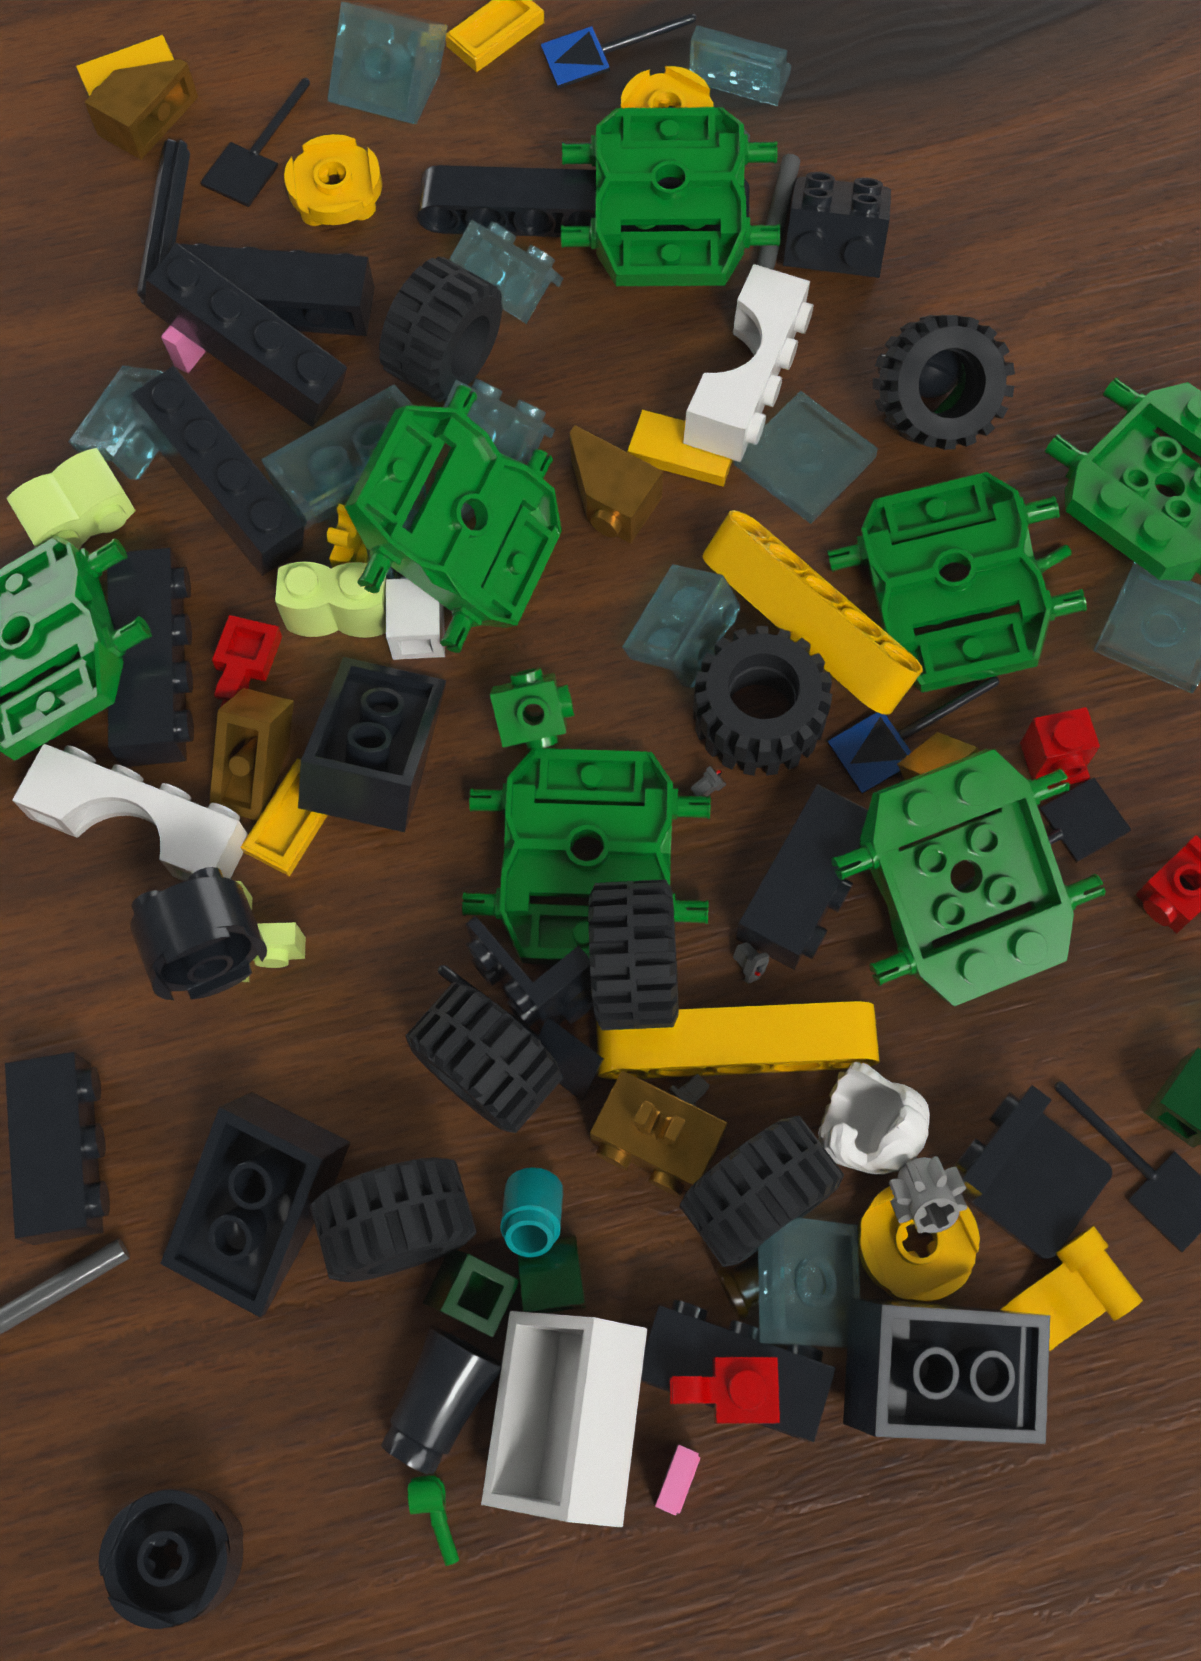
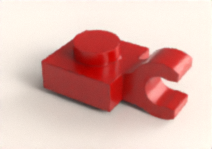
[212,615,282,708]
[669,1357,780,1424]

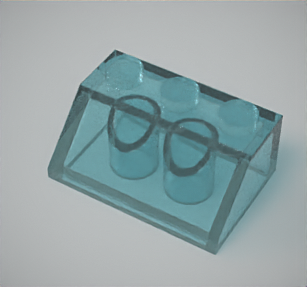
[261,384,414,530]

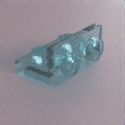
[689,25,791,106]
[449,220,564,324]
[68,365,162,480]
[443,378,555,465]
[622,564,740,688]

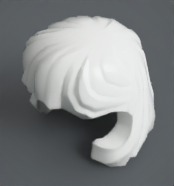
[818,1062,930,1174]

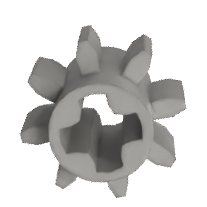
[889,1156,967,1233]

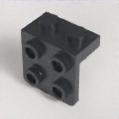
[783,172,891,278]
[465,916,593,1030]
[954,1085,1112,1259]

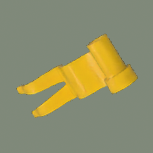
[1000,1225,1143,1352]

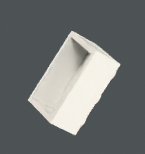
[481,1311,647,1527]

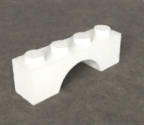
[683,264,814,462]
[12,744,248,881]

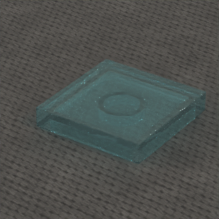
[734,391,878,524]
[1093,562,1201,693]
[758,1218,860,1349]

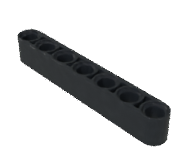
[417,165,750,237]

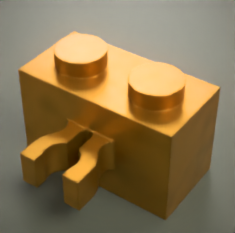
[590,1070,727,1197]

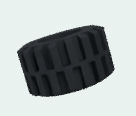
[379,256,503,402]
[873,315,1015,450]
[693,626,832,776]
[588,879,679,1030]
[405,982,563,1133]
[680,1116,844,1267]
[310,1157,476,1282]

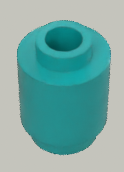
[500,1167,563,1257]

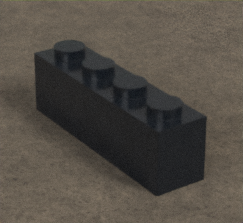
[146,243,347,428]
[173,243,375,336]
[131,366,304,576]
[107,548,194,767]

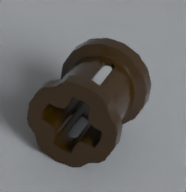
[715,1243,794,1320]

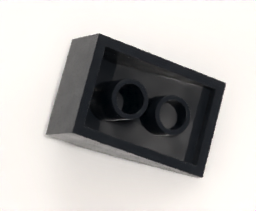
[298,657,446,833]
[160,1092,351,1318]
[843,1297,1050,1444]

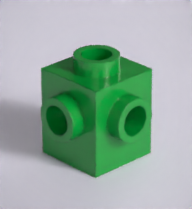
[490,668,575,749]

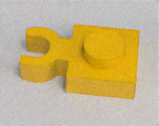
[327,504,371,568]

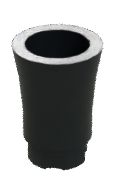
[381,1325,502,1474]

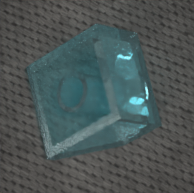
[328,1,448,124]

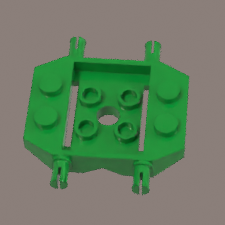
[561,107,780,286]
[1045,377,1201,581]
[345,385,562,653]
[827,472,1087,693]
[0,535,152,761]
[462,748,711,965]
[832,749,1105,1007]

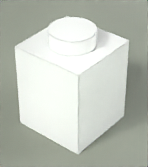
[386,576,445,660]

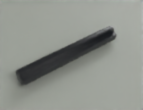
[137,139,190,306]

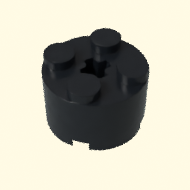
[130,867,267,1000]
[98,1488,244,1629]

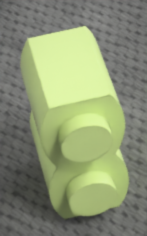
[6,448,136,550]
[275,562,387,638]

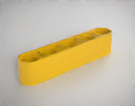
[702,510,923,715]
[596,1001,880,1080]

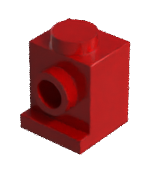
[1020,707,1100,784]
[1136,835,1201,934]

